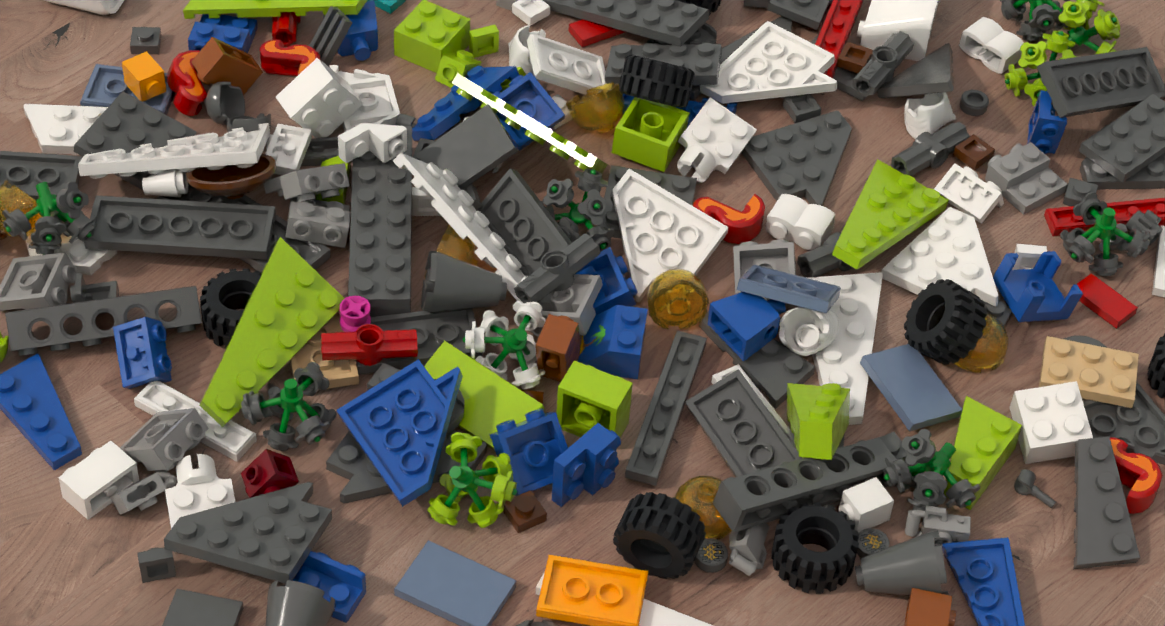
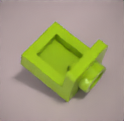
[435,49,482,88]

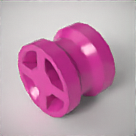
[339,296,371,332]

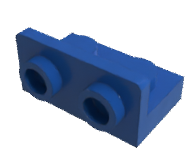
[1027,90,1067,154]
[113,317,172,389]
[293,551,366,623]

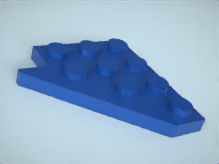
[336,359,463,507]

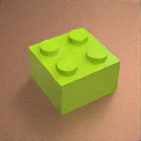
[394,0,470,73]
[611,97,690,172]
[556,361,633,438]

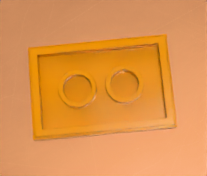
[536,555,648,626]

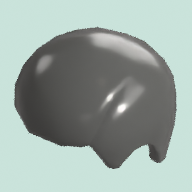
[205,82,245,125]
[227,113,271,132]

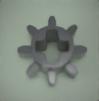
[1126,210,1163,246]

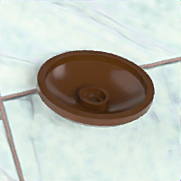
[186,154,276,199]

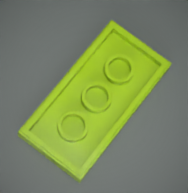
[424,340,545,451]

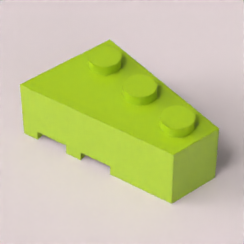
[787,383,850,460]
[944,396,1022,510]

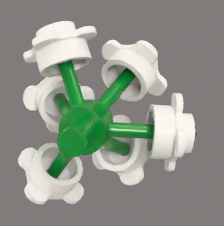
[463,301,546,389]

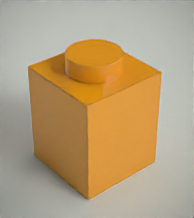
[122,51,166,102]

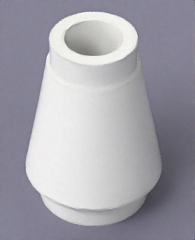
[142,169,188,197]

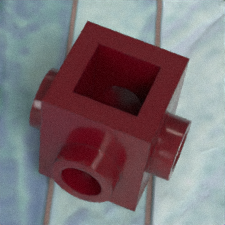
[241,449,299,498]

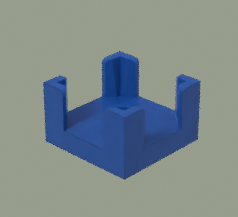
[993,251,1083,322]

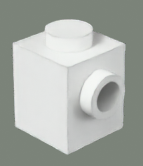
[839,477,894,533]

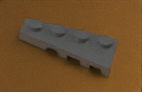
[699,311,815,409]
[1073,436,1140,570]

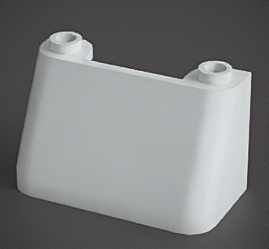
[857,0,940,61]

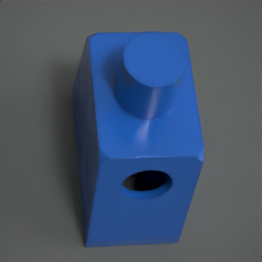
[323,0,378,61]
[707,292,786,361]

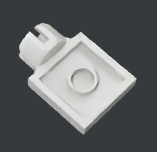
[677,97,757,183]
[165,454,235,554]

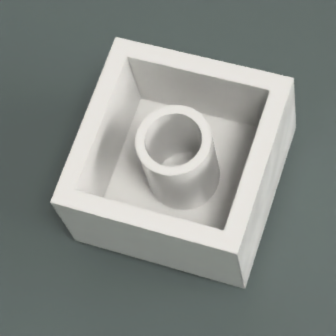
[276,58,363,138]
[1010,381,1093,464]

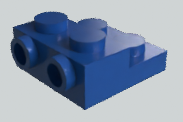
[188,14,258,53]
[493,72,565,151]
[576,247,639,316]
[490,408,568,496]
[552,423,621,507]

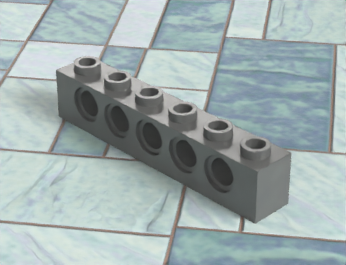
[5,286,202,356]
[713,437,897,532]

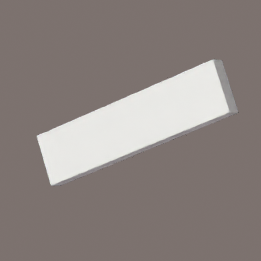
[134,381,257,462]

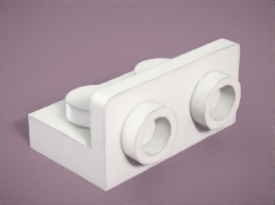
[265,124,312,180]
[934,163,1004,224]

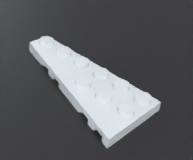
[78,123,270,179]
[808,272,883,425]

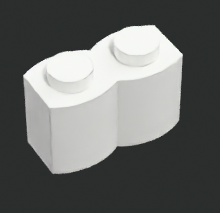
[959,17,1024,74]
[766,194,836,250]

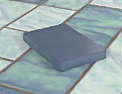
[80,64,175,115]
[737,265,841,313]
[860,344,962,431]
[394,540,516,626]

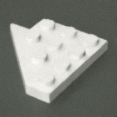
[700,21,837,104]
[612,169,728,302]
[882,207,998,307]

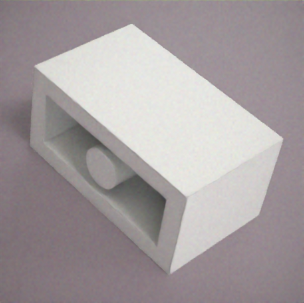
[58,441,139,520]

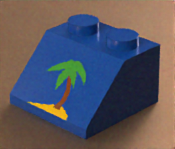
[578,305,648,379]

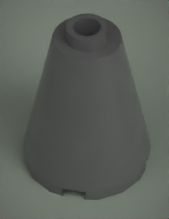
[421,251,507,312]
[855,530,949,595]
[265,580,336,626]

